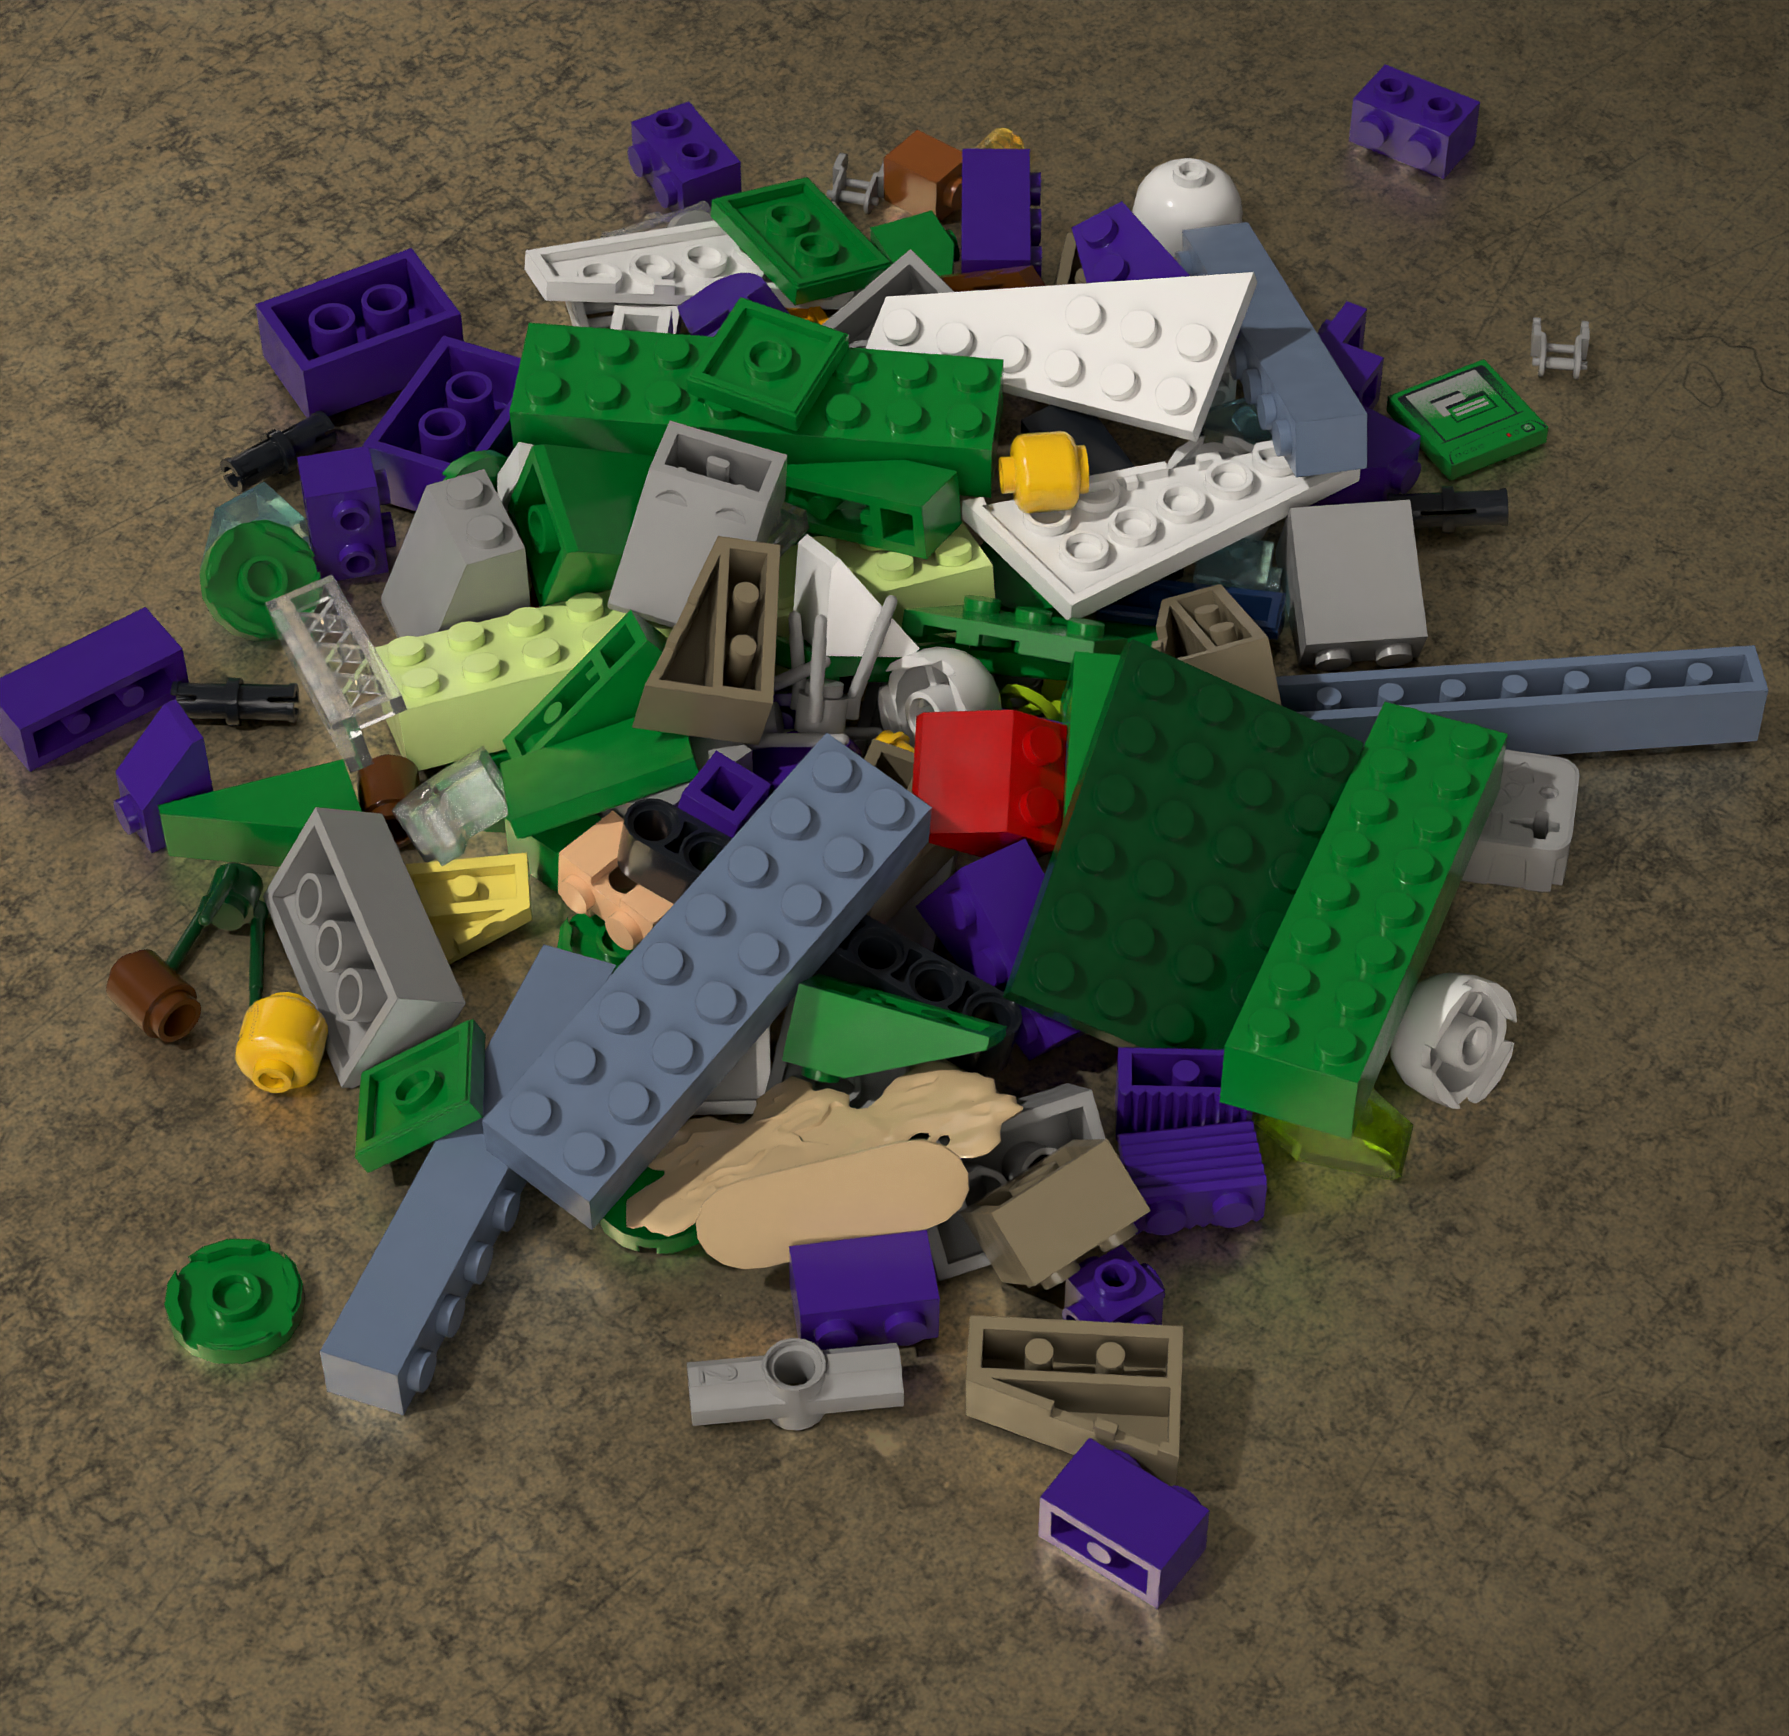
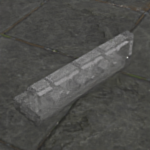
[265,575,407,774]

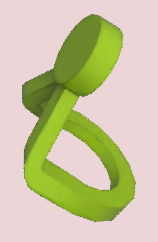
[999,679,1067,723]

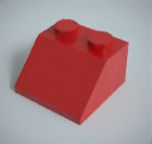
[912,710,1067,859]

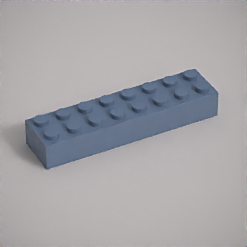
[482,732,932,1230]

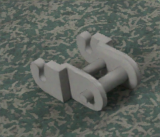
[827,153,884,214]
[1531,317,1590,379]

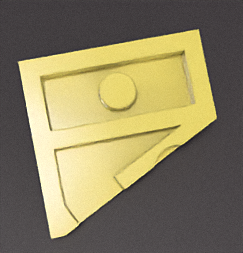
[405,853,532,965]

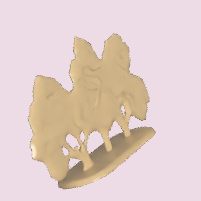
[626,1060,1023,1270]

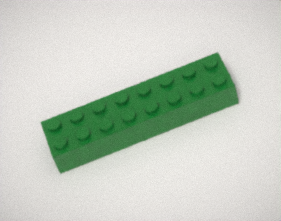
[509,323,1004,498]
[1220,702,1508,1140]

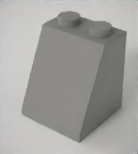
[381,469,531,638]
[1275,500,1428,671]

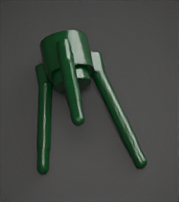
[165,863,269,1007]

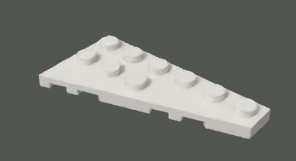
[524,201,863,310]
[865,272,1258,442]
[962,440,1361,621]

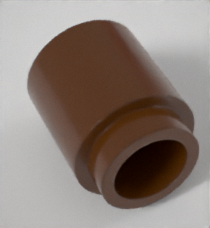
[356,754,424,848]
[106,949,201,1042]

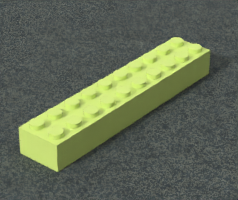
[370,521,995,771]

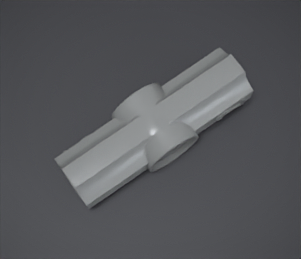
[687,1338,904,1431]

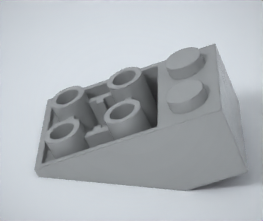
[608,421,787,628]

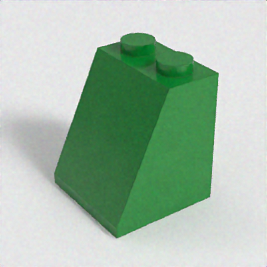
[507,444,654,607]

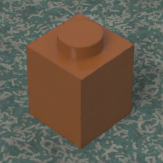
[884,130,962,222]

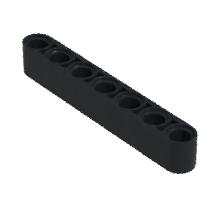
[618,798,1022,1076]

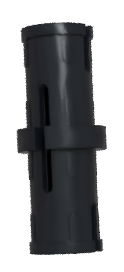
[220,411,338,494]
[1387,486,1509,533]
[170,677,299,726]

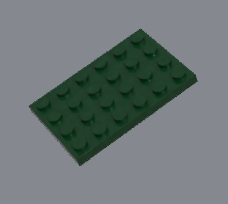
[1003,639,1364,1049]

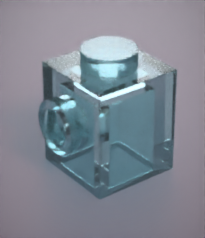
[1193,538,1283,592]

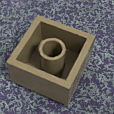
[960,1139,1151,1289]

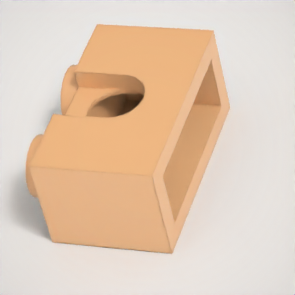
[558,811,674,950]

